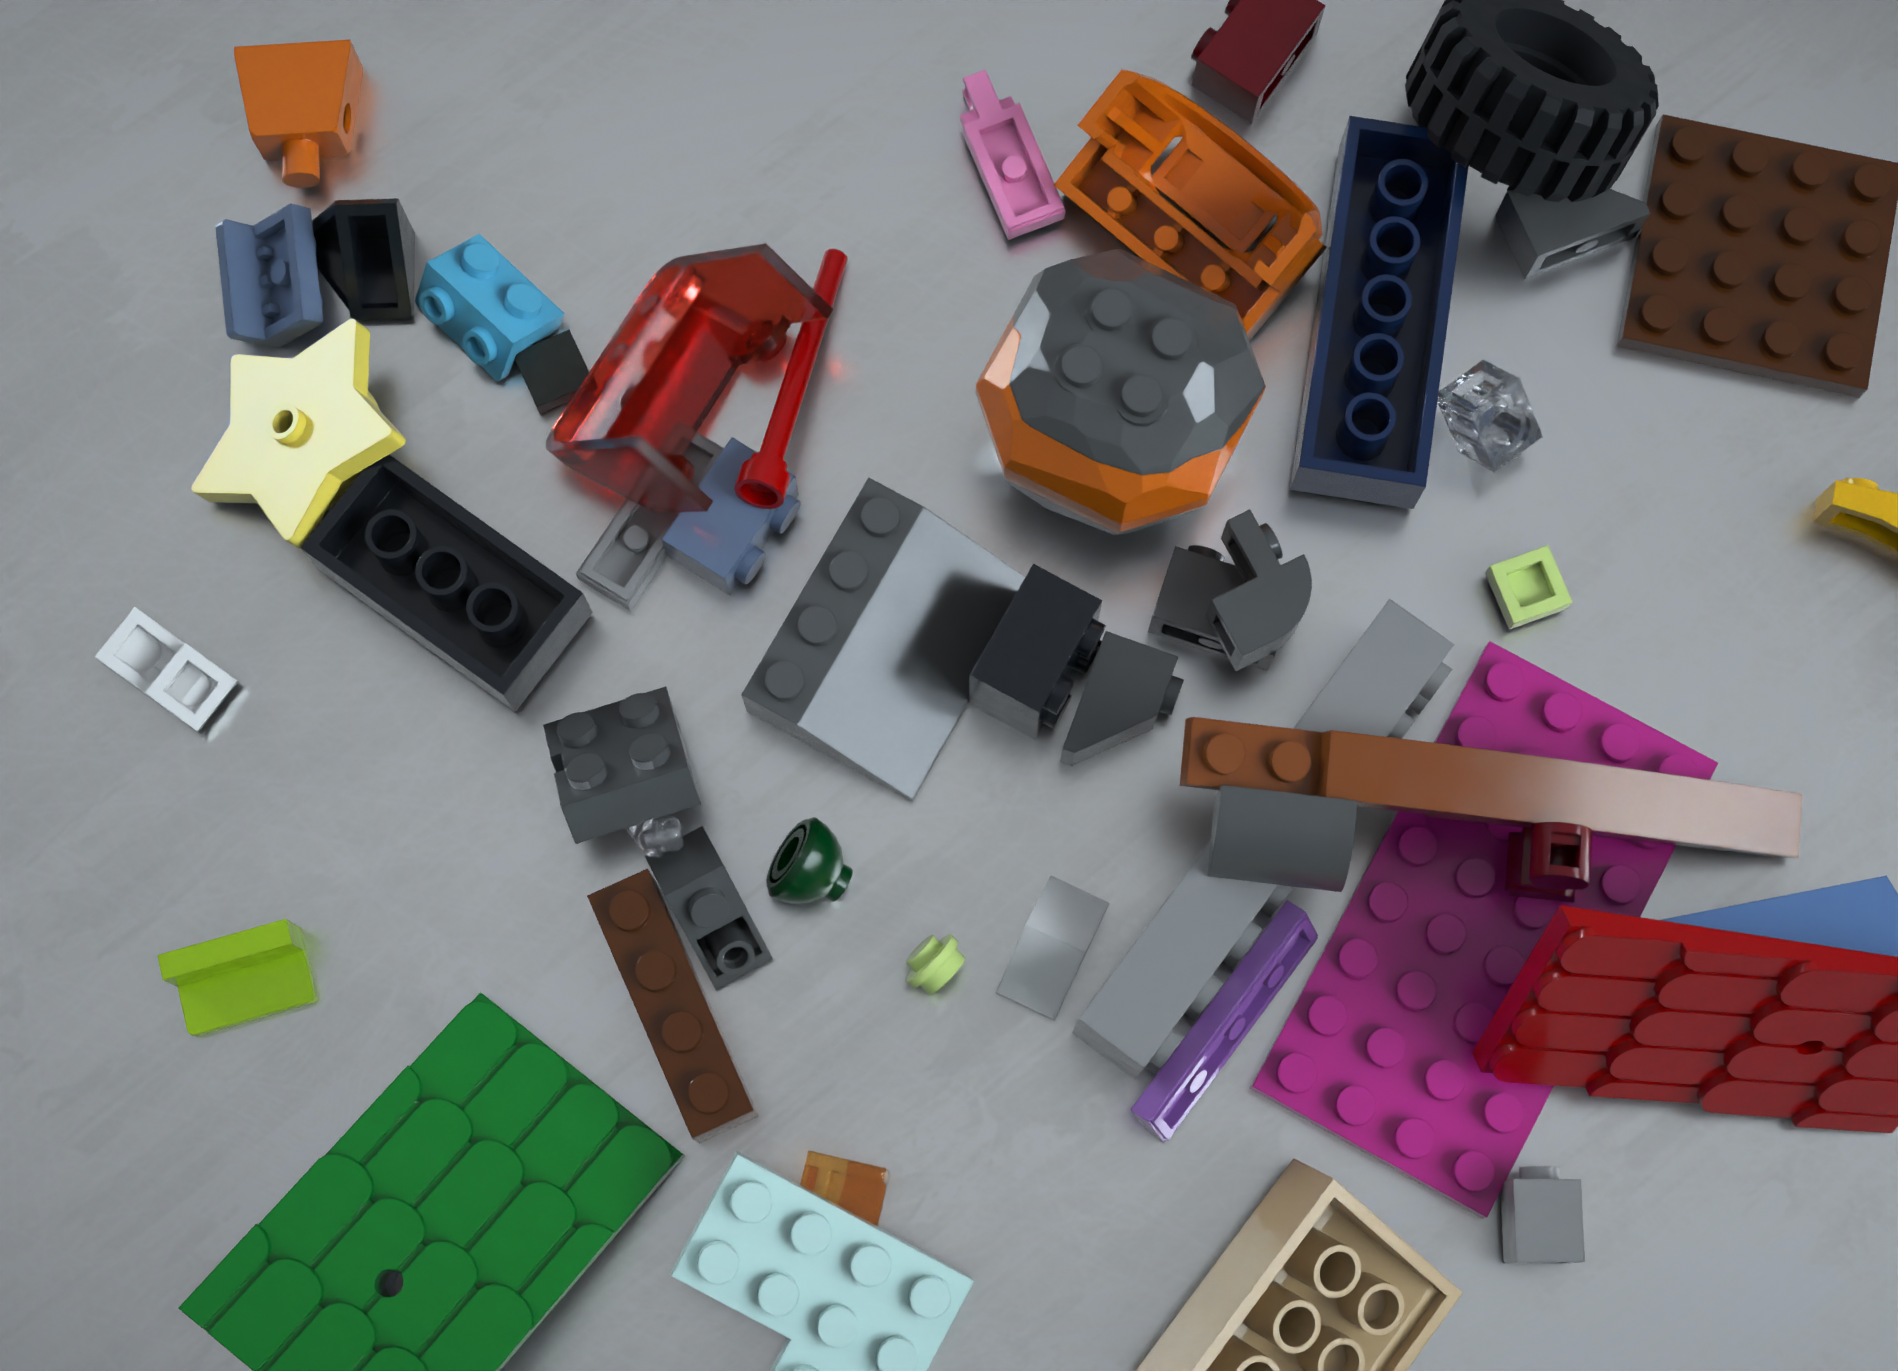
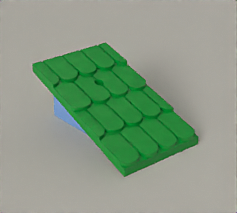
[178,992,685,1371]

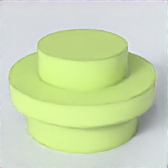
[906,934,966,995]

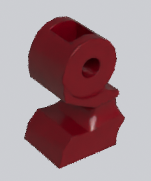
[1505,822,1593,903]

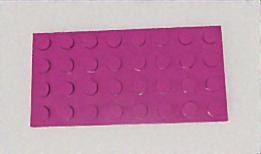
[1249,641,1718,1219]

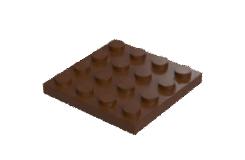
[1617,114,1898,398]

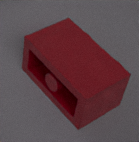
[1191,0,1326,124]

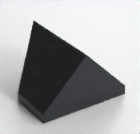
[312,198,415,320]

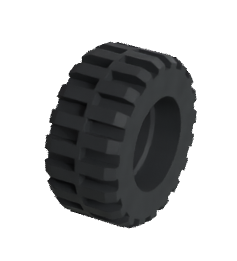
[1405,0,1659,202]

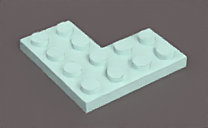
[670,1151,974,1371]

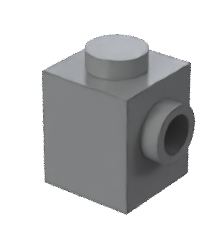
[1501,1166,1585,1263]

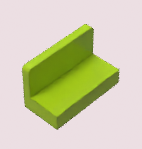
[157,919,317,1037]

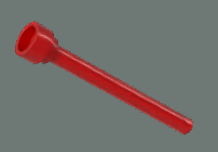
[734,249,848,509]

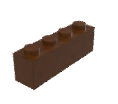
[587,868,759,1144]

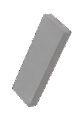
[576,422,724,611]

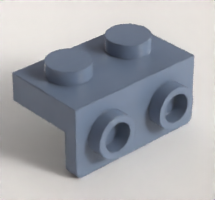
[215,203,323,348]

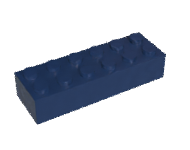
[1290,116,1469,509]

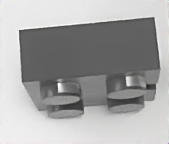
[543,686,701,844]

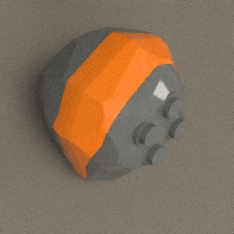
[975,249,1266,535]

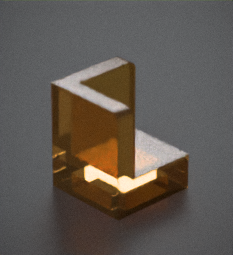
[800,1150,890,1226]

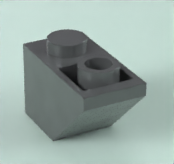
[645,826,773,990]

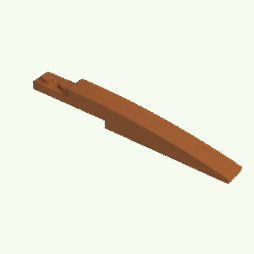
[1179,717,1803,858]

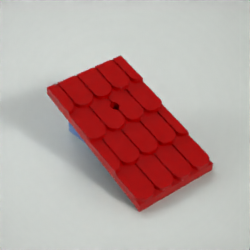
[1472,875,1898,1133]

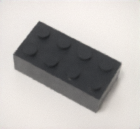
[300,454,593,712]

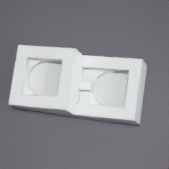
[95,607,238,732]

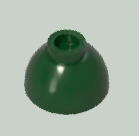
[766,817,853,904]

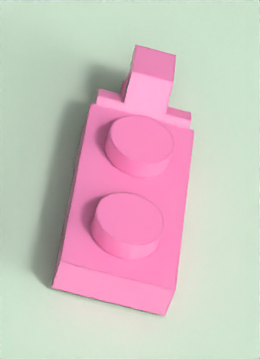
[960,70,1066,240]

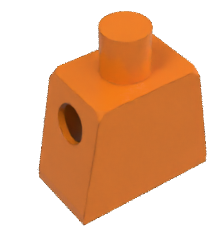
[234,39,363,188]

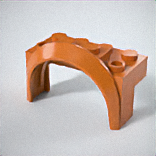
[1053,69,1327,341]

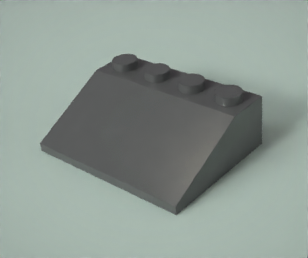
[741,477,1025,802]

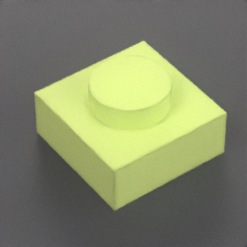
[1485,545,1573,630]

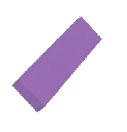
[1131,900,1318,1142]

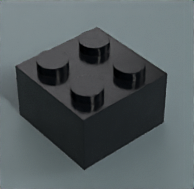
[969,564,1106,740]

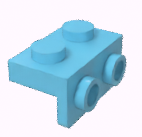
[415,234,565,381]

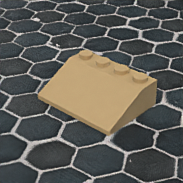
[1136,1158,1463,1371]

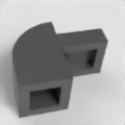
[1206,509,1312,671]

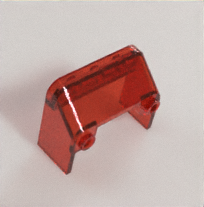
[546,243,834,512]

